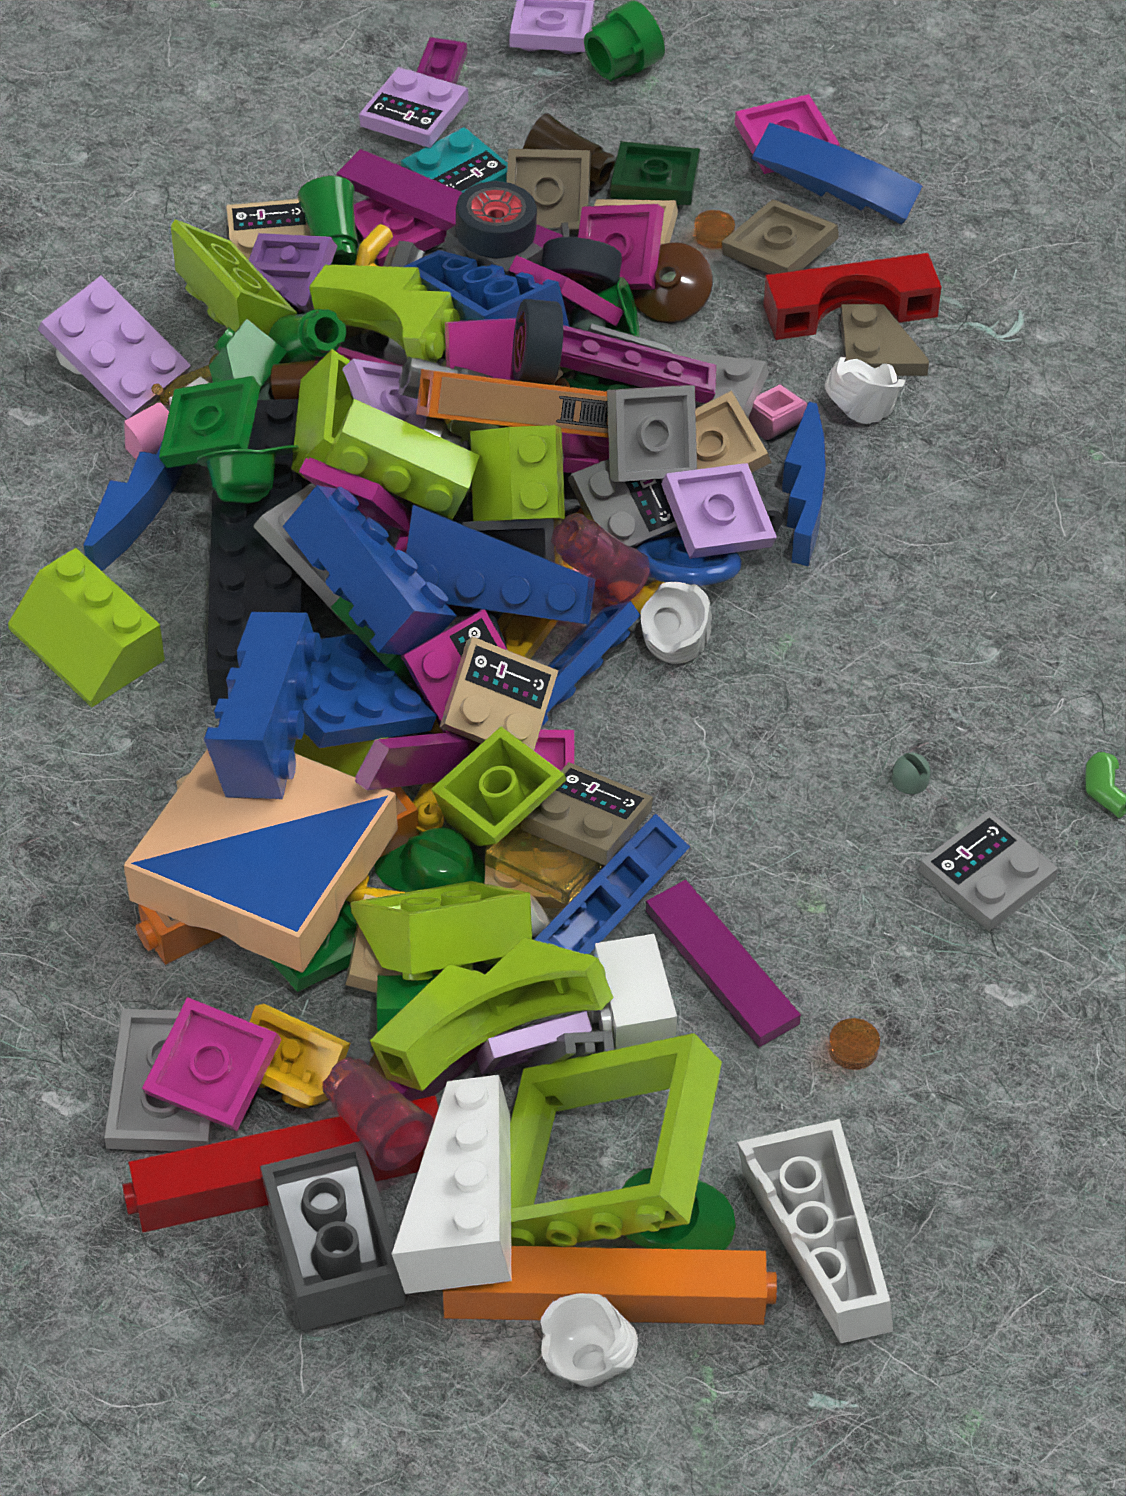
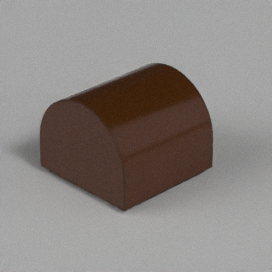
[271,360,319,400]

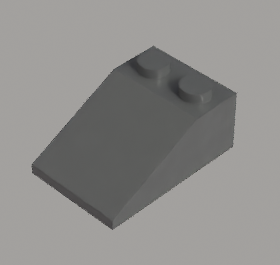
[260,1141,405,1332]

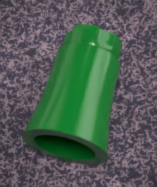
[297,176,358,265]
[269,309,346,364]

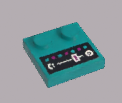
[401,127,508,192]

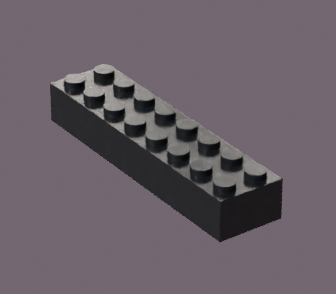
[207,399,305,706]

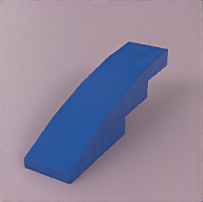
[751,122,923,225]
[782,402,826,566]
[83,443,186,572]
[534,813,690,954]

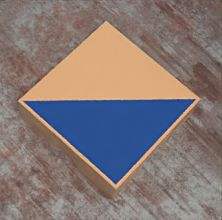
[124,749,398,973]

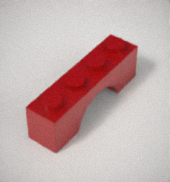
[763,253,942,340]

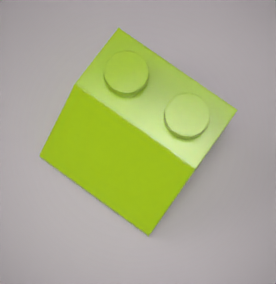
[470,425,565,522]
[431,727,567,846]

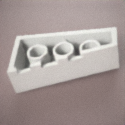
[392,1075,512,1294]
[737,1119,893,1343]

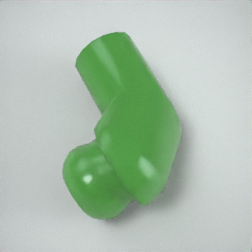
[1085,752,1126,818]

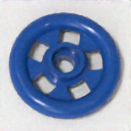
[634,536,742,586]

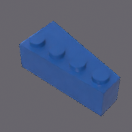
[403,250,569,326]
[282,485,457,655]
[406,505,596,625]
[204,612,321,799]

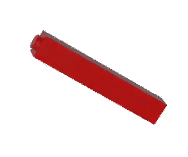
[122,1096,439,1233]

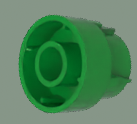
[584,0,665,82]

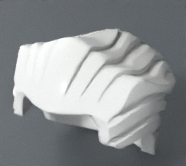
[824,357,905,424]
[641,582,712,664]
[541,1293,638,1387]

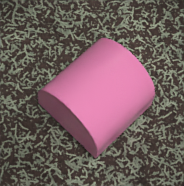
[748,384,807,440]
[124,402,169,460]

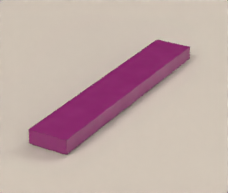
[336,149,563,248]

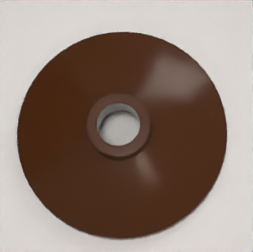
[631,242,713,323]

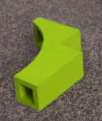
[309,265,460,363]
[370,937,614,1091]

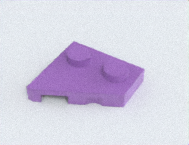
[249,233,337,313]

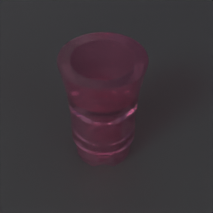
[551,513,650,606]
[322,1057,434,1171]

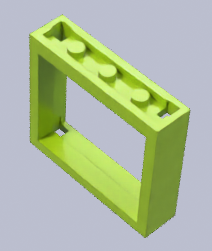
[510,1033,722,1247]

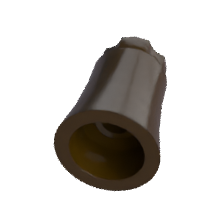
[523,113,615,191]

